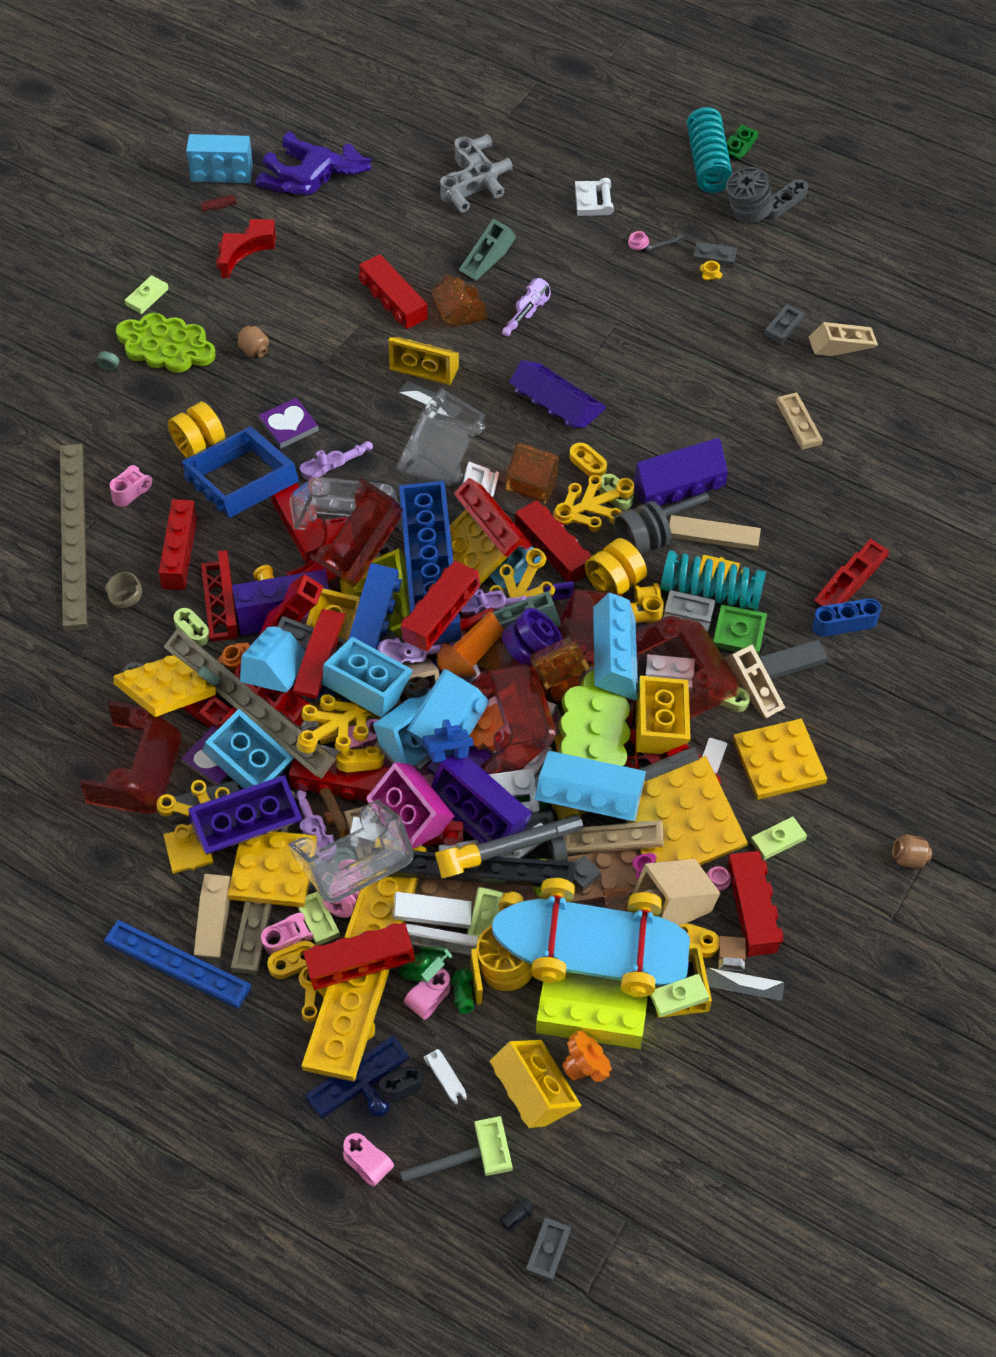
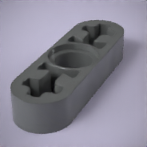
[766,179,809,219]

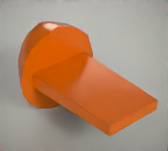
[436,612,504,679]

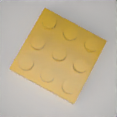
[450,509,519,585]
[114,655,216,717]
[733,718,827,800]
[228,831,318,908]

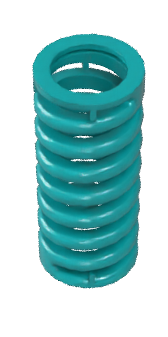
[687,107,732,193]
[660,550,766,611]

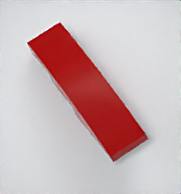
[814,538,889,606]
[293,609,346,699]
[234,664,312,726]
[182,696,238,729]

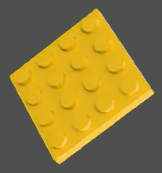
[626,756,748,866]

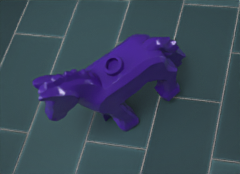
[255,131,372,196]

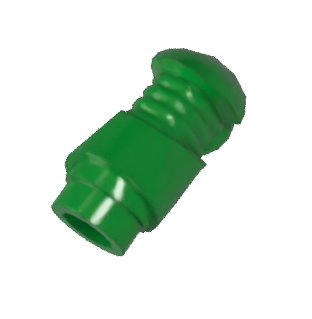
[450,968,474,1014]

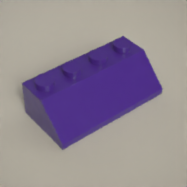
[509,360,606,429]
[634,438,728,506]
[232,569,329,636]
[431,755,532,857]
[189,775,302,855]

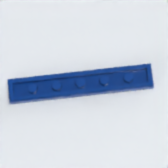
[104,920,252,1009]

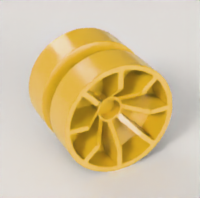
[167,401,226,458]
[585,538,647,597]
[476,925,532,991]

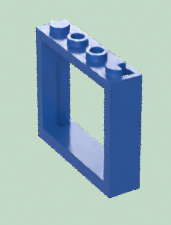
[182,426,299,518]

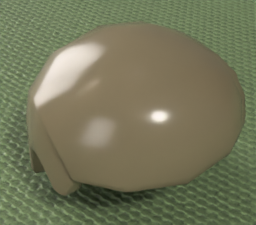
[105,571,143,609]

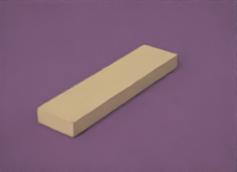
[669,515,761,551]
[563,820,664,855]

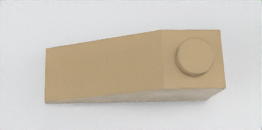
[809,322,878,356]
[723,644,785,719]
[194,874,231,959]

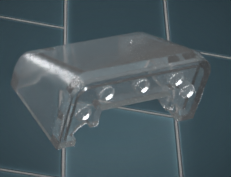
[396,388,485,486]
[290,477,398,537]
[288,799,414,903]

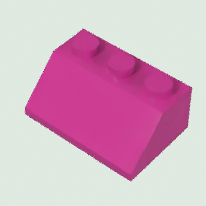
[366,762,455,851]

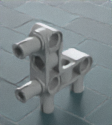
[440,134,513,213]

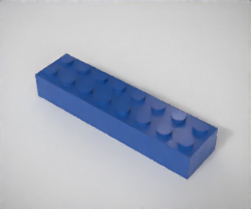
[399,480,462,644]

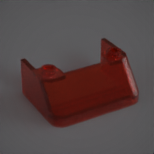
[309,478,403,587]
[636,616,739,718]
[470,663,556,774]
[80,701,182,814]

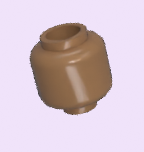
[237,326,269,358]
[892,834,932,869]

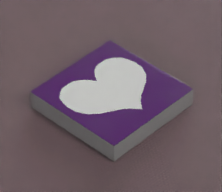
[258,398,319,449]
[181,726,230,786]

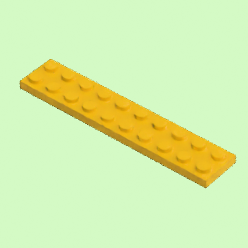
[302,838,427,1082]

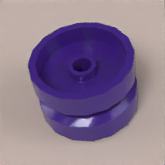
[502,608,564,670]

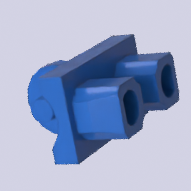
[423,719,473,763]

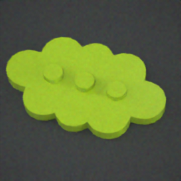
[116,313,216,373]
[558,670,630,766]

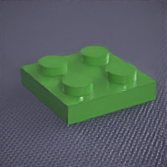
[712,605,767,656]

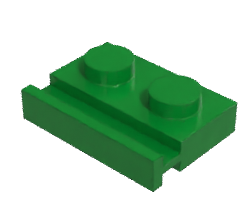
[397,946,452,983]

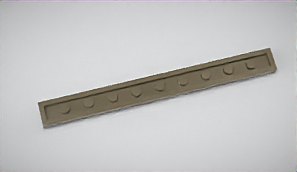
[60,444,88,631]
[164,628,336,779]

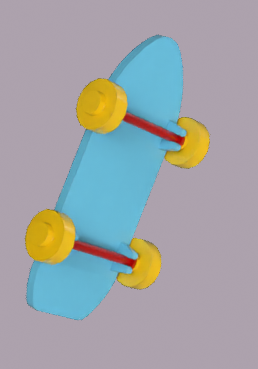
[492,878,690,998]

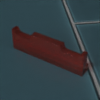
[201,194,237,212]

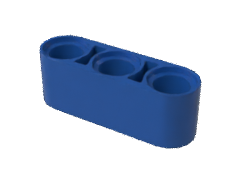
[812,599,881,636]

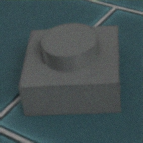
[573,856,601,892]

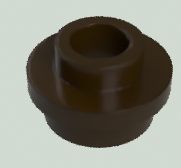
[405,676,429,698]

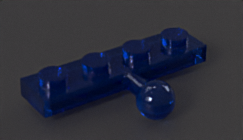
[305,1035,409,1119]

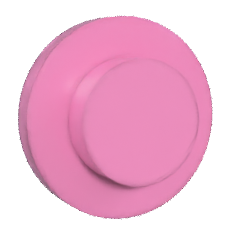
[628,231,649,250]
[707,866,731,891]

